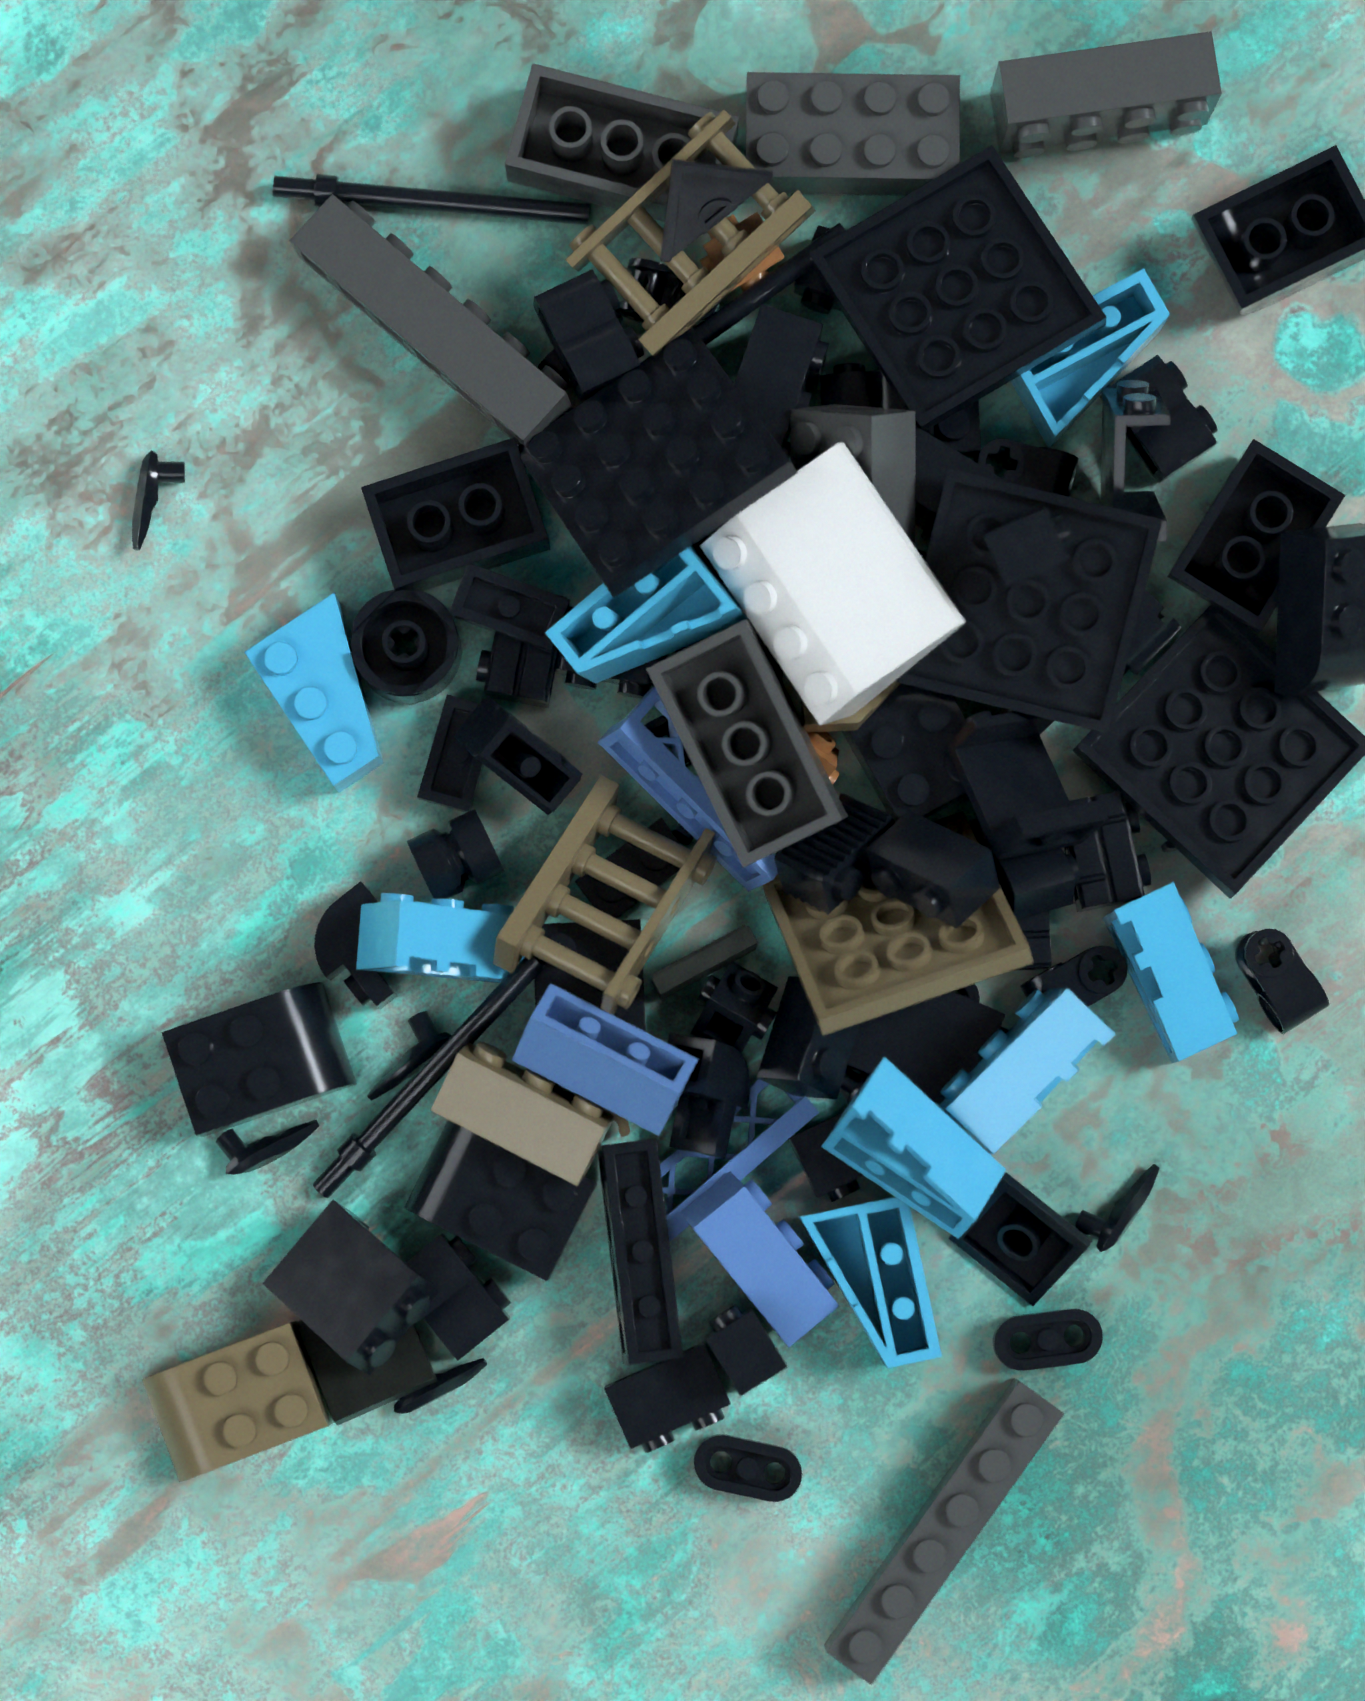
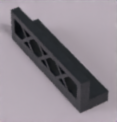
[597,1139,683,1365]

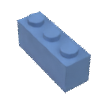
[512,983,698,1136]
[680,1171,839,1347]

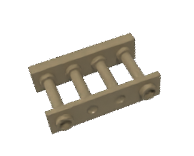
[565,110,816,357]
[493,775,717,1015]

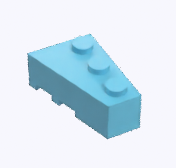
[545,546,749,684]
[1102,882,1239,1063]
[356,893,524,983]
[821,1057,1006,1239]

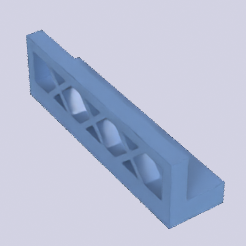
[598,686,782,892]
[660,1079,819,1242]

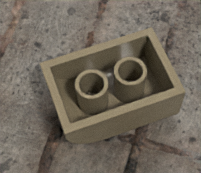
[142,1321,334,1482]

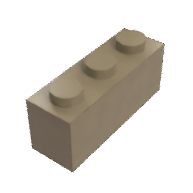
[430,1042,614,1186]

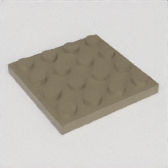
[762,811,1033,1035]

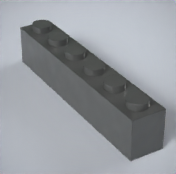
[289,194,573,447]
[824,1378,1064,1685]

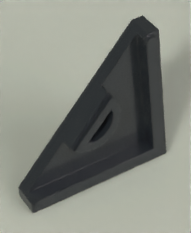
[660,158,773,262]

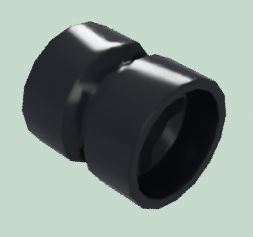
[407,809,505,899]

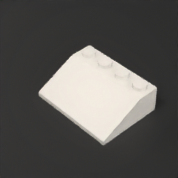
[700,442,966,725]

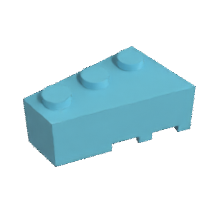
[1011,268,1170,448]
[244,593,384,793]
[938,988,1116,1154]
[798,1196,942,1368]

